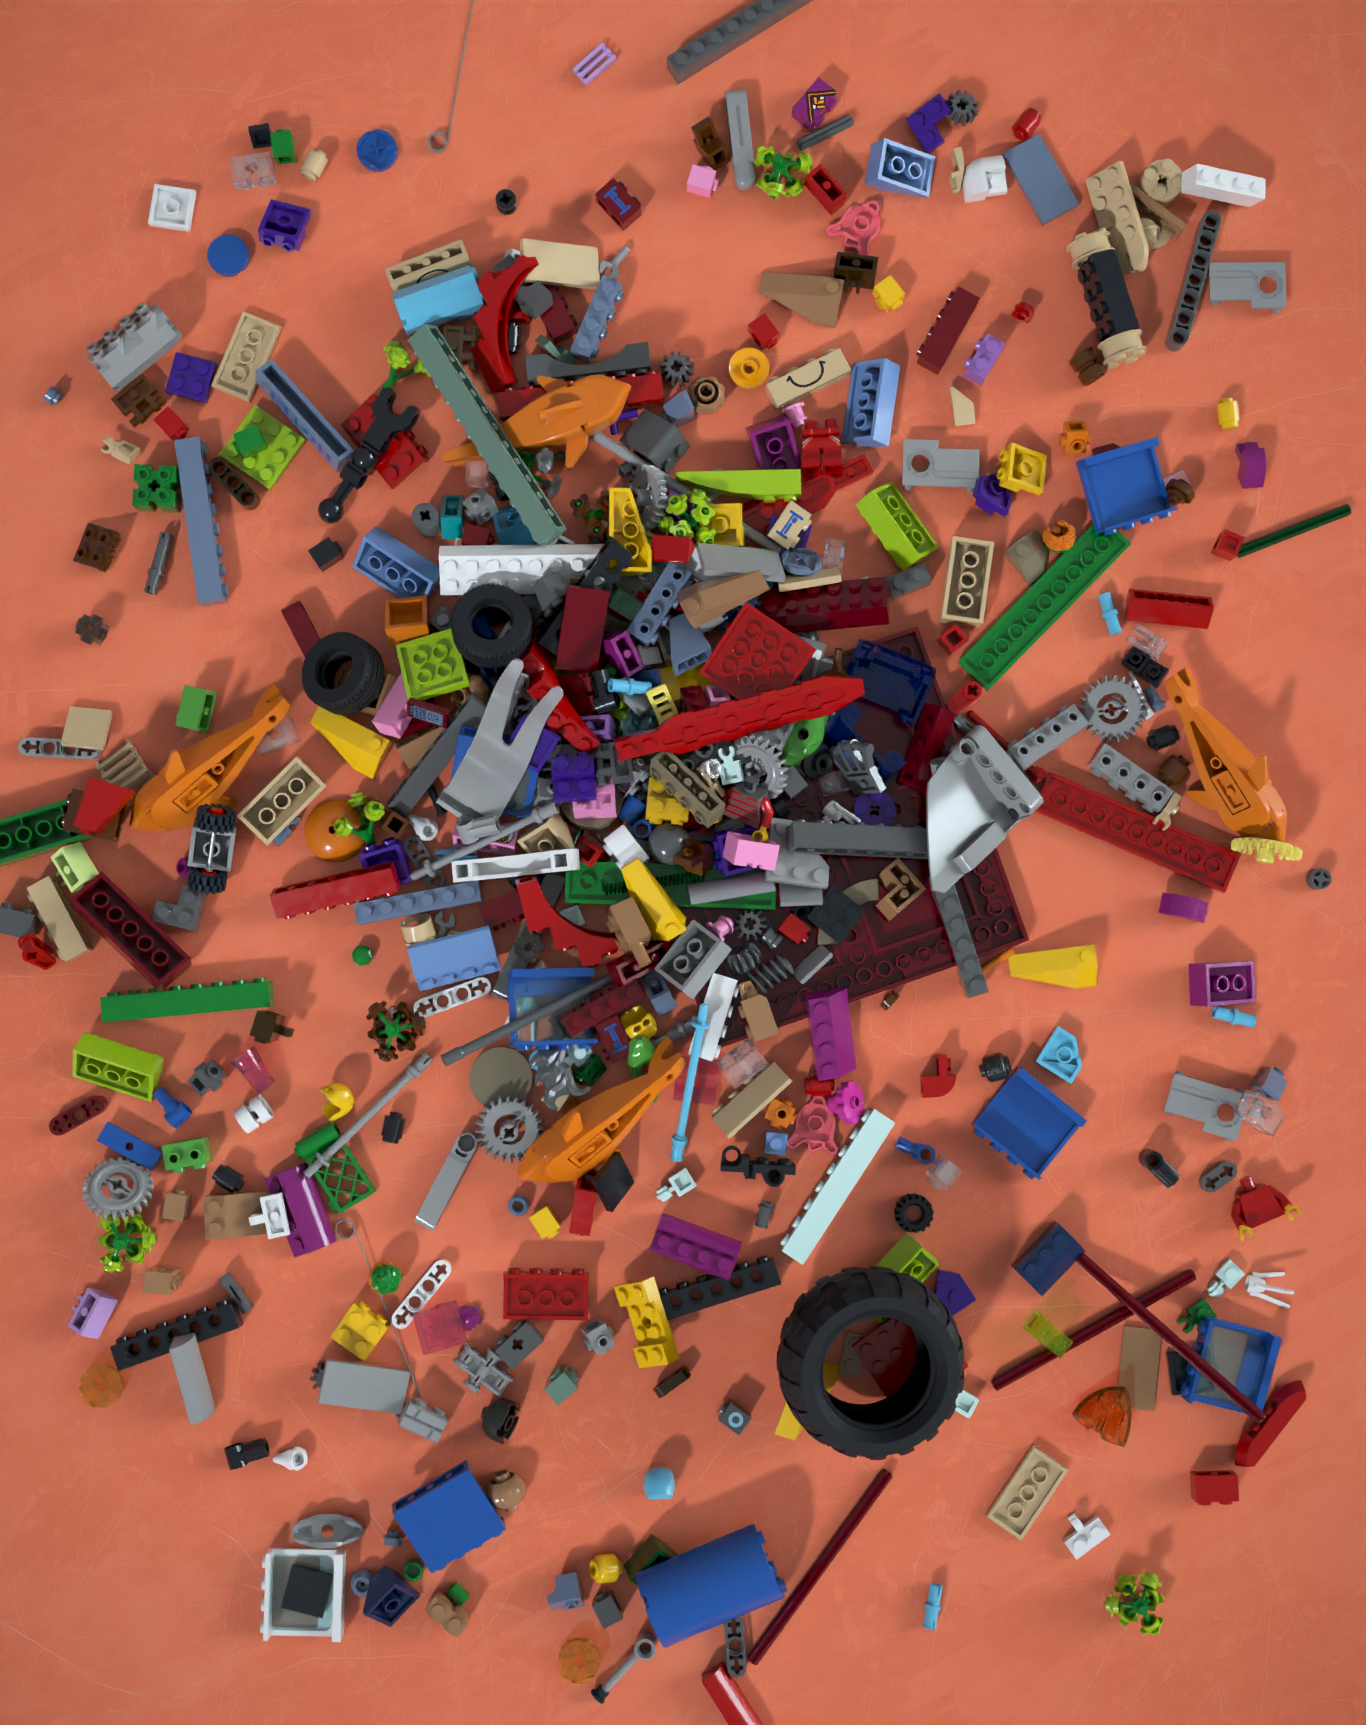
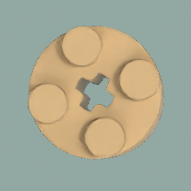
[1138,158,1182,208]

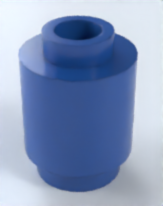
[618,794,647,826]

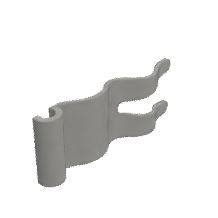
[436,658,564,819]

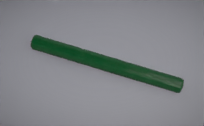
[1237,504,1352,558]

